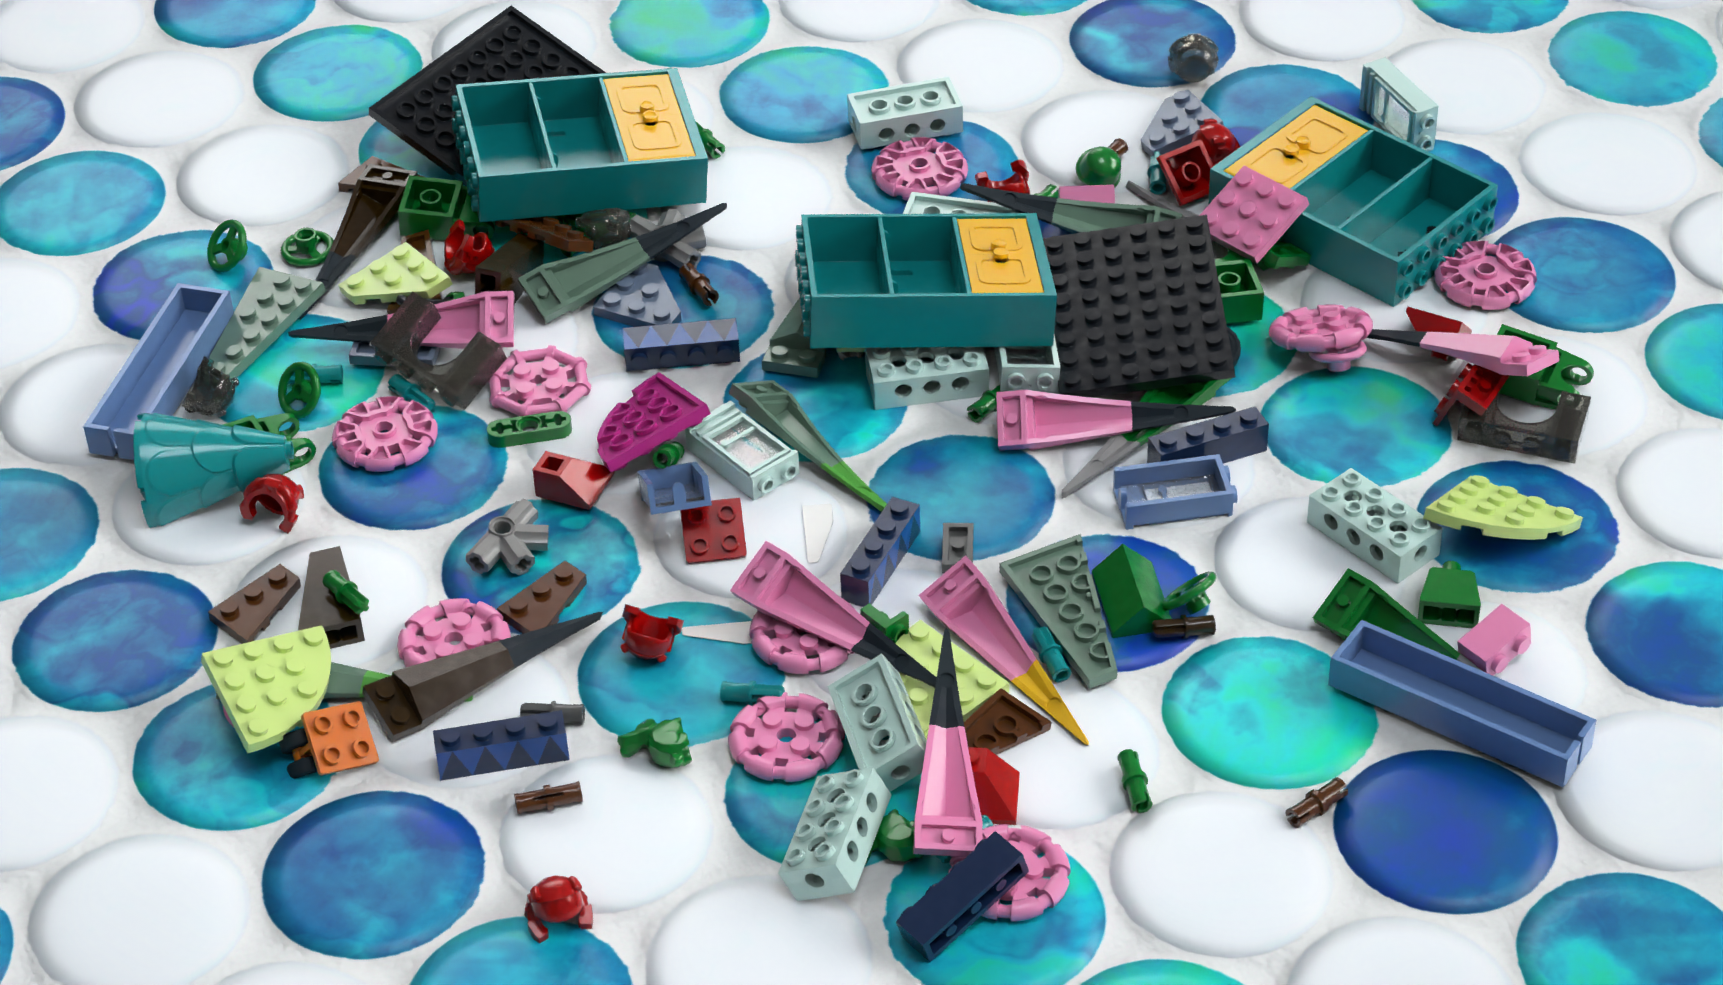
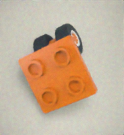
[279,701,379,779]

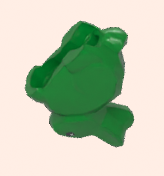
[617,717,692,768]
[864,809,924,867]

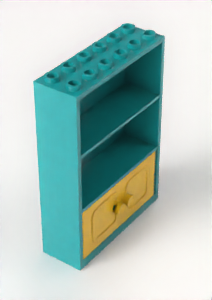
[451,68,708,222]
[1208,96,1498,307]
[795,213,1057,348]

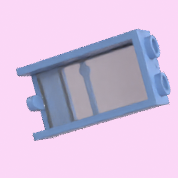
[1113,454,1238,530]
[637,462,712,515]

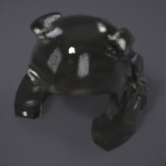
[1168,33,1219,83]
[574,208,631,251]
[182,356,239,417]

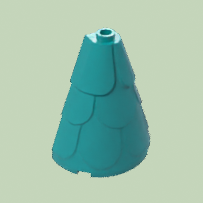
[133,413,294,528]

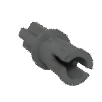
[520,701,585,725]

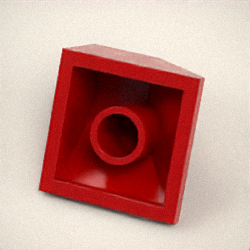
[1156,139,1214,206]
[1406,306,1472,361]
[968,747,1020,825]

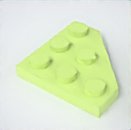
[338,242,453,305]

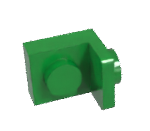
[860,603,909,644]

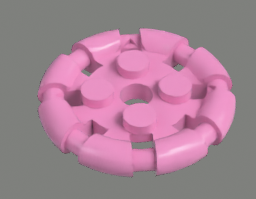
[871,137,968,201]
[1434,241,1537,310]
[1269,304,1373,352]
[332,396,438,472]
[397,598,511,667]
[749,598,855,674]
[728,692,845,783]
[948,824,1071,922]

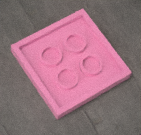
[1199,166,1309,264]

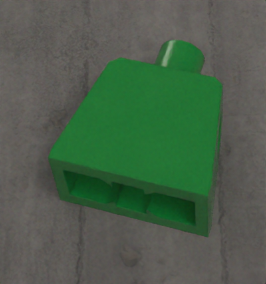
[1418,561,1481,628]

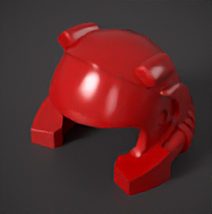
[1191,119,1240,166]
[975,160,1030,202]
[444,219,495,275]
[239,474,304,533]
[620,604,684,663]
[524,875,593,943]

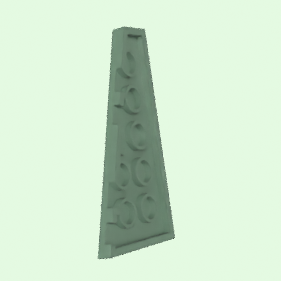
[198,267,326,392]
[999,534,1118,689]

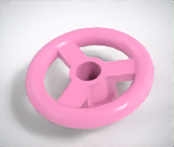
[1309,340,1367,372]

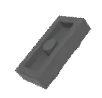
[942,523,974,573]

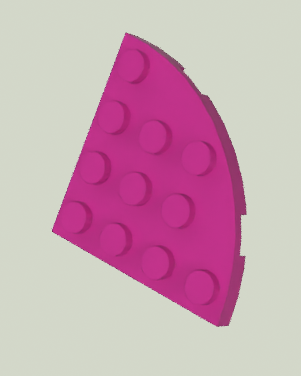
[597,372,711,472]

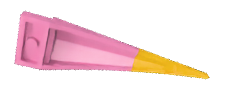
[918,555,1089,745]

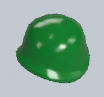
[1075,146,1121,188]

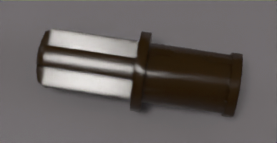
[1152,615,1216,639]

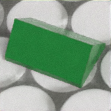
[1092,544,1172,638]

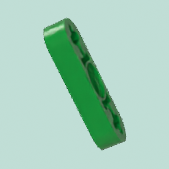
[487,411,572,448]

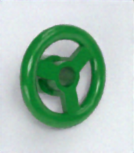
[207,219,248,272]
[280,227,334,267]
[278,362,321,419]
[1162,571,1217,615]

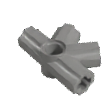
[626,208,706,271]
[466,499,549,576]

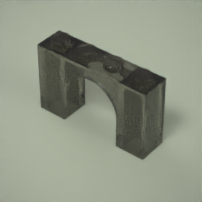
[370,291,507,410]
[1457,388,1591,464]

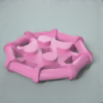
[486,345,591,416]

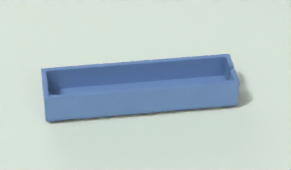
[83,283,234,460]
[1328,620,1597,787]

